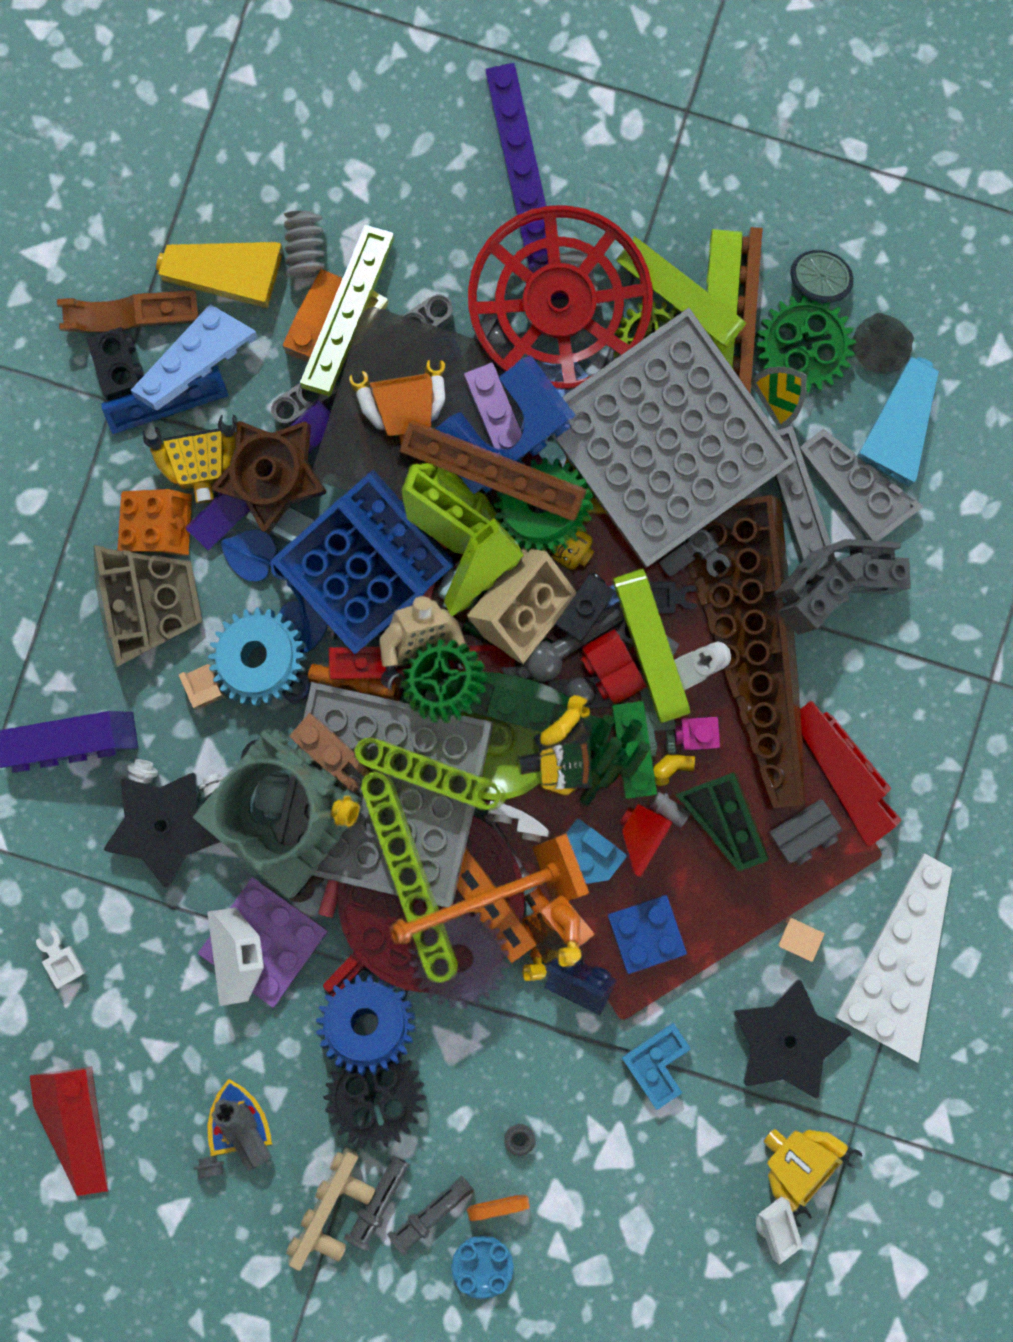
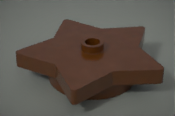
[212,421,327,534]

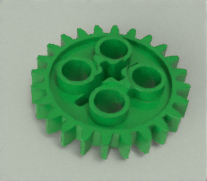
[755,295,856,395]

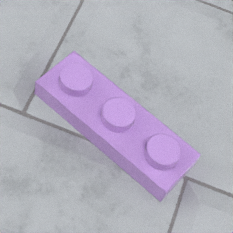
[463,362,522,449]

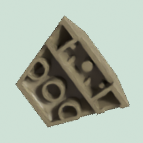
[93,545,202,667]

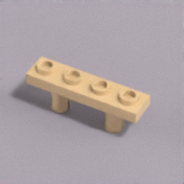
[286,1147,375,1271]

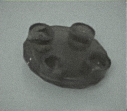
[853,313,914,374]

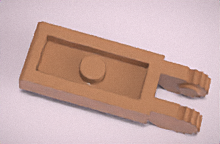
[289,713,372,792]

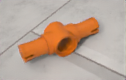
[308,664,401,701]

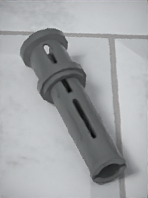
[344,1155,410,1251]
[387,1175,474,1256]

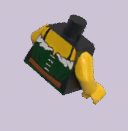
[517,695,592,795]

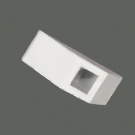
[207,908,264,1006]

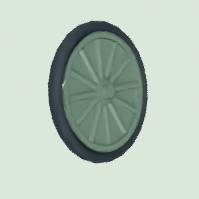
[790,250,854,303]

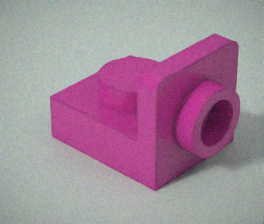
[675,717,720,751]

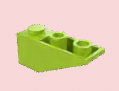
[444,518,524,617]

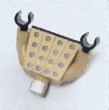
[379,596,466,690]

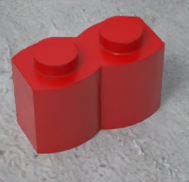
[581,629,647,705]

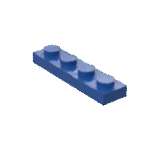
[101,365,229,434]

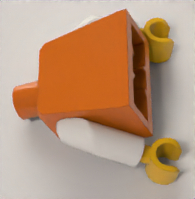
[349,360,445,445]

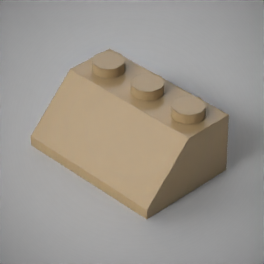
[467,548,577,663]

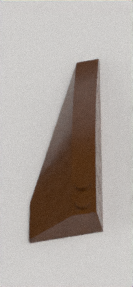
[686,495,805,808]

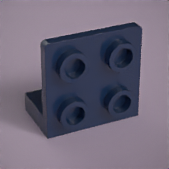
[544,958,617,1015]

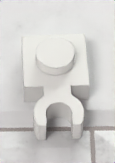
[36,930,86,989]

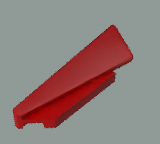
[800,700,902,846]

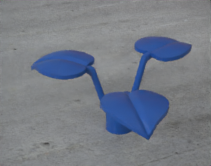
[221,530,328,653]

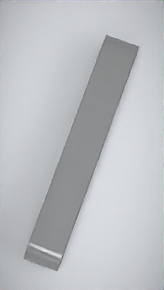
[271,295,453,428]

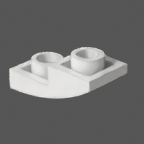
[488,801,549,842]

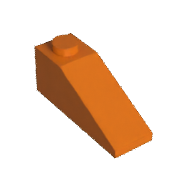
[283,269,343,362]

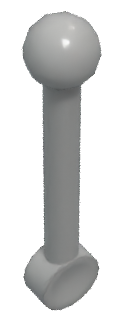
[484,812,524,868]

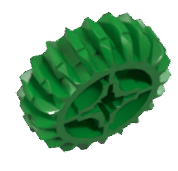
[401,638,487,724]

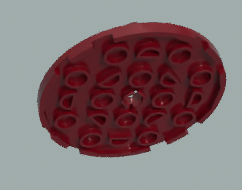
[338,815,525,993]

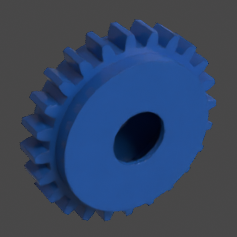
[316,974,416,1076]

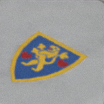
[207,1079,272,1156]

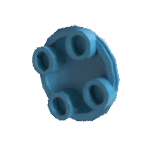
[451,1235,514,1300]

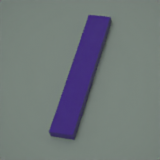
[186,399,340,550]

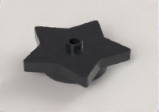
[104,773,221,888]
[733,979,851,1098]

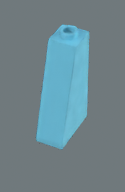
[857,357,939,487]

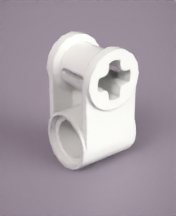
[674,642,731,690]

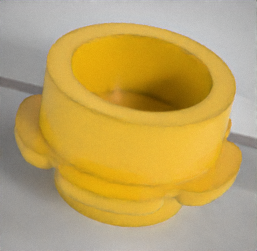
[331,796,360,827]

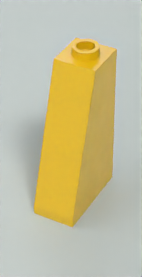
[156,242,284,309]

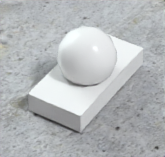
[756,1197,803,1265]

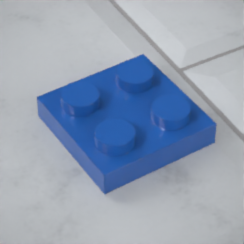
[607,895,687,974]

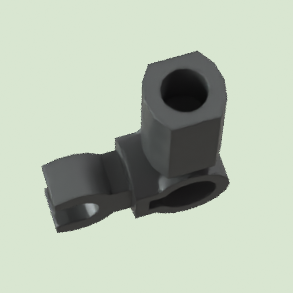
[658,529,732,577]

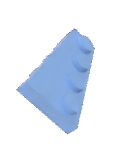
[131,304,258,411]

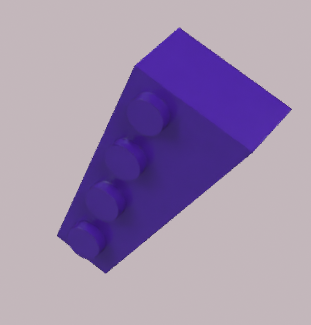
[0,711,139,773]

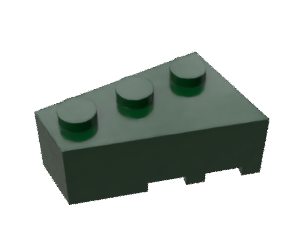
[675,771,770,872]

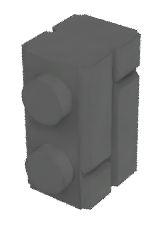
[767,799,843,866]

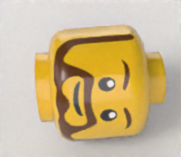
[549,531,595,570]

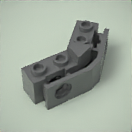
[773,539,911,635]

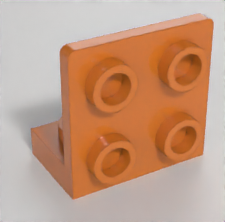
[118,489,192,556]

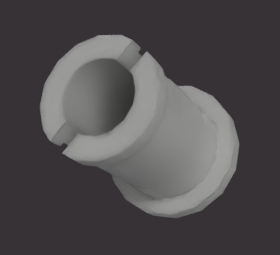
[649,792,690,828]

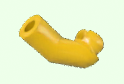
[653,754,695,786]

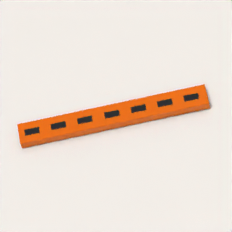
[457,847,537,963]

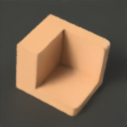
[178,664,225,710]
[778,917,825,962]

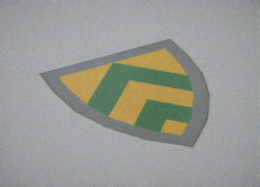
[751,366,806,430]

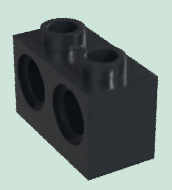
[86,327,145,401]

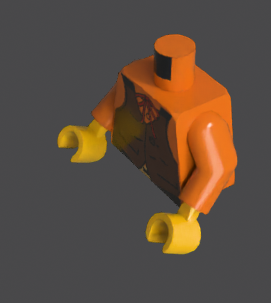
[522,887,595,981]

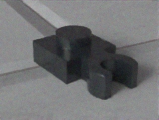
[649,582,697,614]

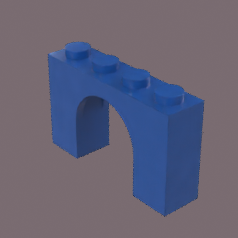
[435,355,576,494]

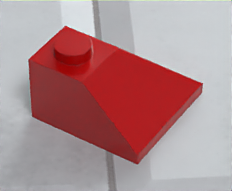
[619,804,673,877]

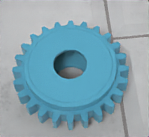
[208,607,307,707]

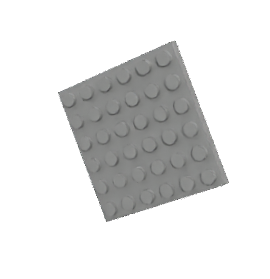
[551,308,797,568]
[276,682,494,907]

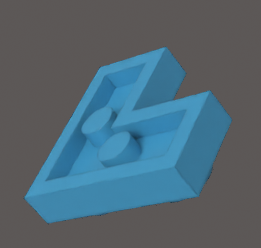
[622,1022,691,1110]

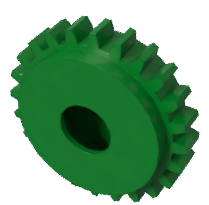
[494,457,594,554]

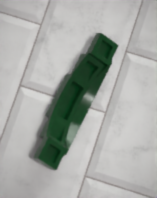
[424,672,611,743]

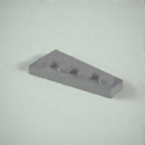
[800,429,924,541]

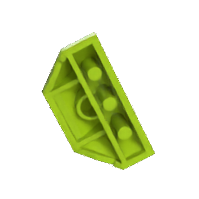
[402,463,501,554]

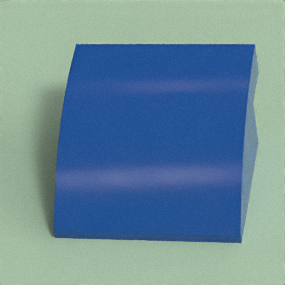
[271,469,456,654]

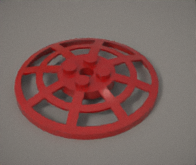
[468,205,653,390]

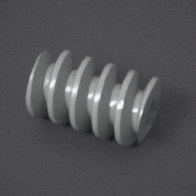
[284,211,324,278]

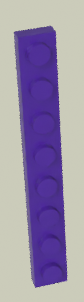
[485,62,566,301]

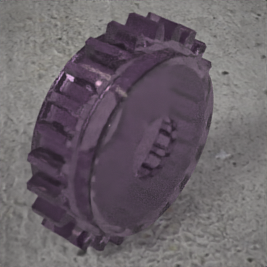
[410,912,509,1009]

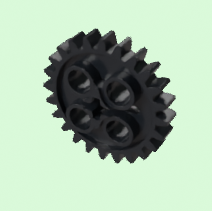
[324,1053,426,1150]

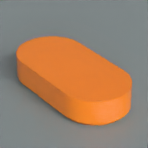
[467,1194,530,1221]

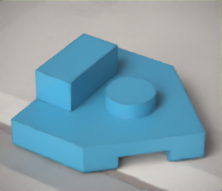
[566,818,627,884]

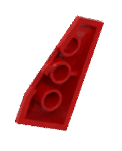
[29,1066,109,1196]

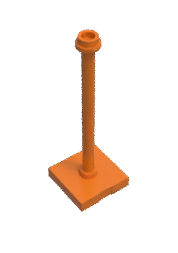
[390,834,589,944]

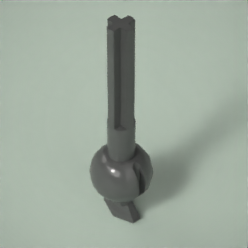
[501,601,625,683]

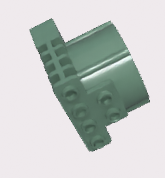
[193,729,364,898]

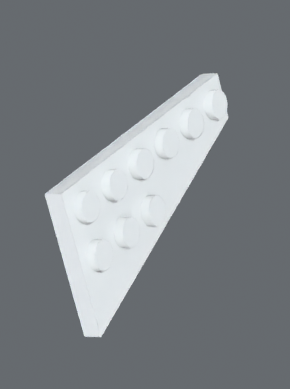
[835,853,952,1063]

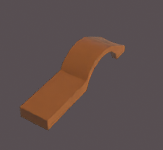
[57,290,198,333]

